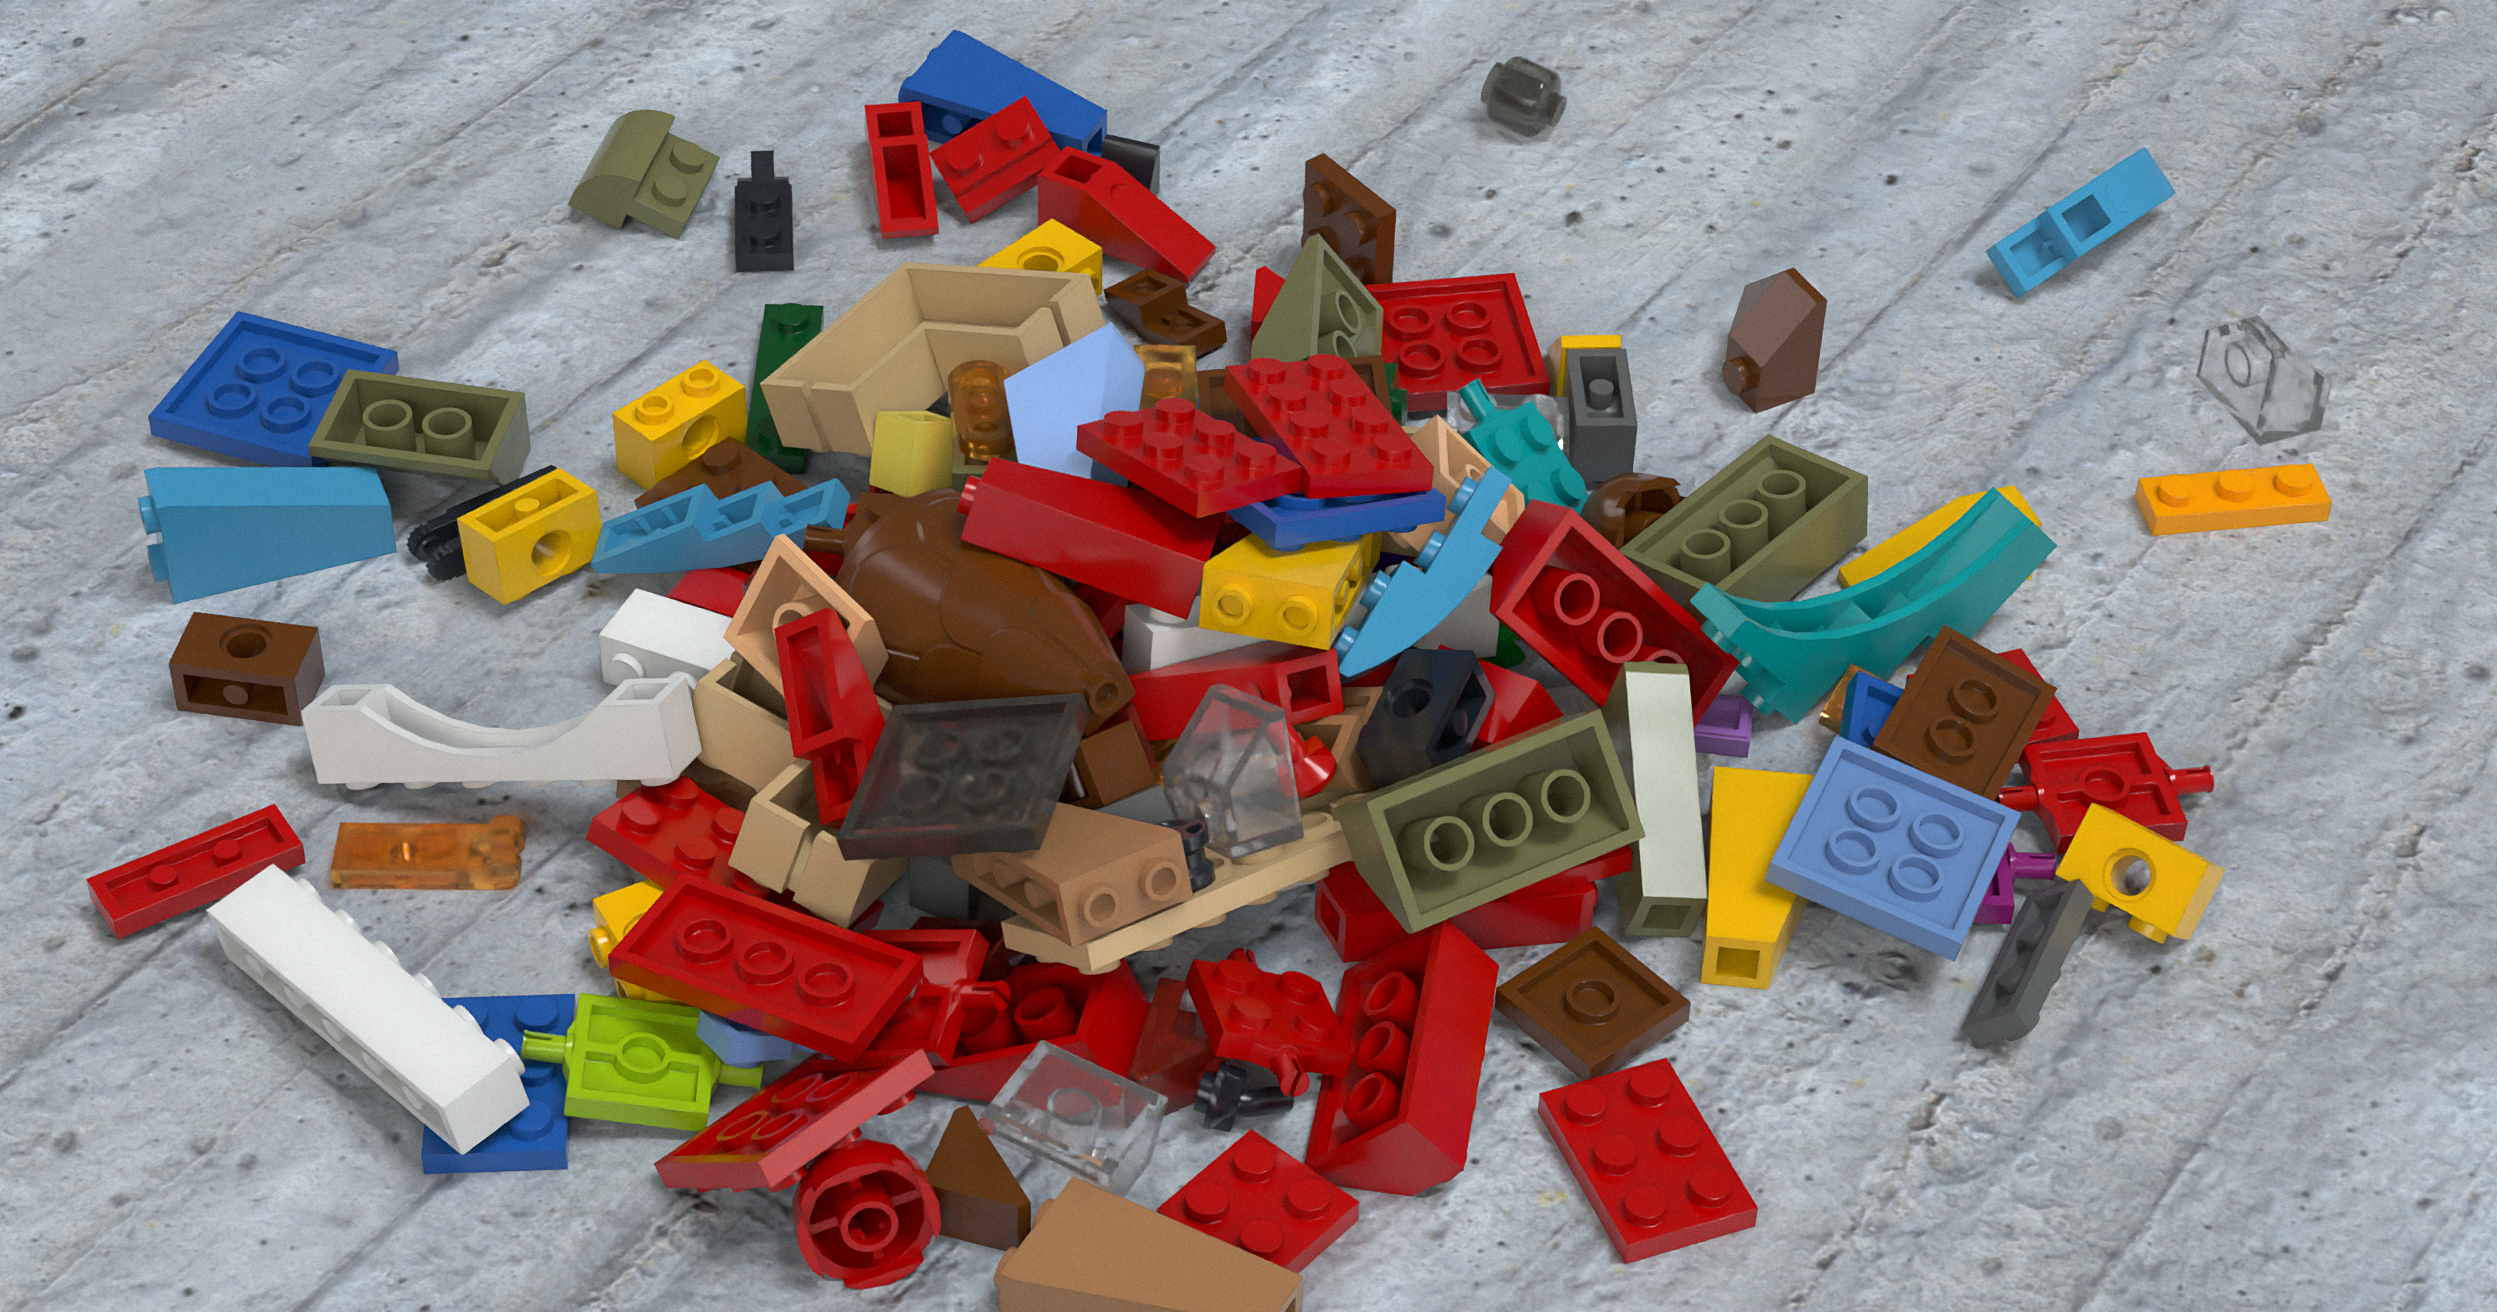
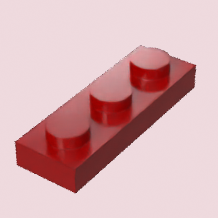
[86,804,306,940]

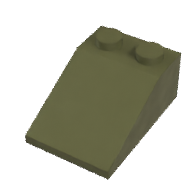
[1251,233,1384,362]

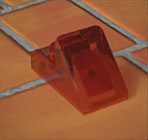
[1127,977,1225,1127]

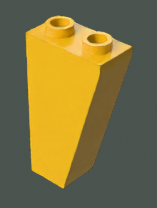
[1198,531,1382,650]
[1700,766,1815,989]

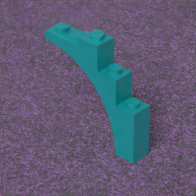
[1690,487,2058,725]

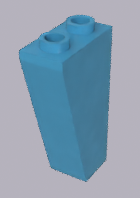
[137,467,397,604]

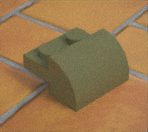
[568,110,720,239]

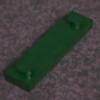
[745,303,824,473]

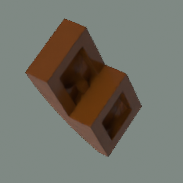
[1104,268,1228,365]

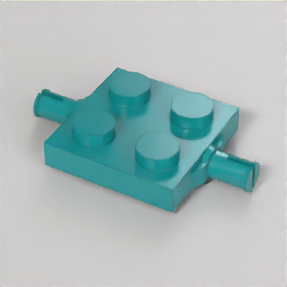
[1457,378,1589,515]

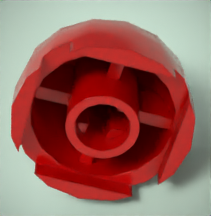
[792,1139,941,1290]

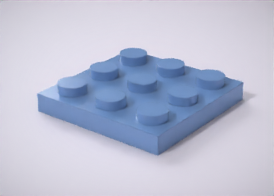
[1764,735,2022,962]

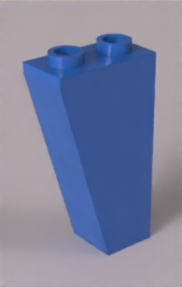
[898,29,1107,157]

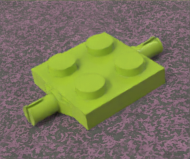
[520,992,764,1132]

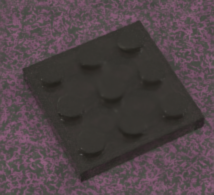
[836,693,1090,861]

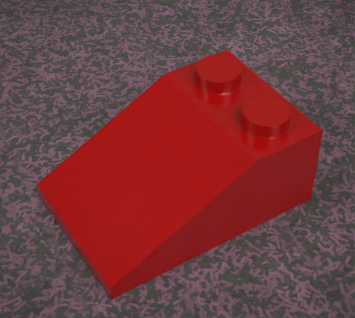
[913,958,1152,1114]

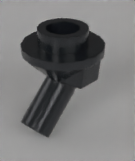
[1193,1060,1294,1132]

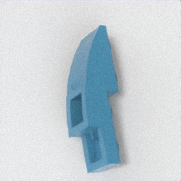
[1985,147,2176,299]
[1332,466,1513,686]

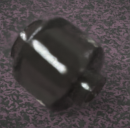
[1481,56,1567,137]

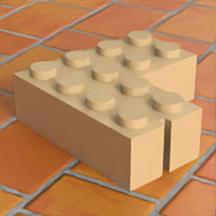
[760,262,1106,457]
[691,650,945,929]

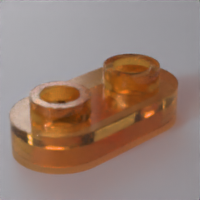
[948,360,1016,462]

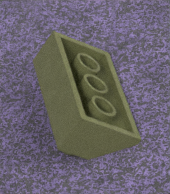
[1618,434,1868,625]
[1334,709,1646,933]

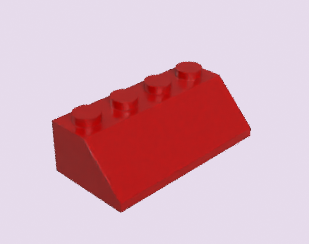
[1489,499,1740,728]
[1304,919,1499,1197]

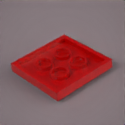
[1363,273,1551,412]
[654,1048,935,1193]

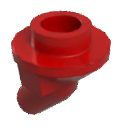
[1255,704,1337,798]

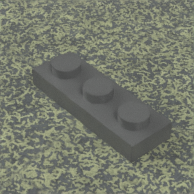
[1962,879,2095,1048]

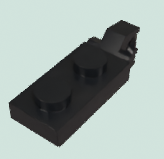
[735,150,794,272]

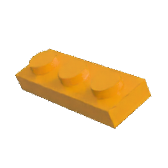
[2135,463,2332,536]

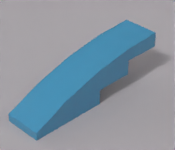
[591,478,850,573]

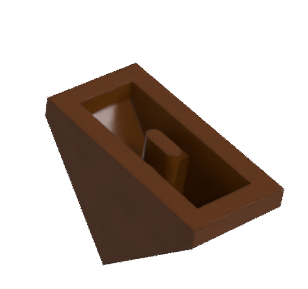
[925,1105,1031,1251]

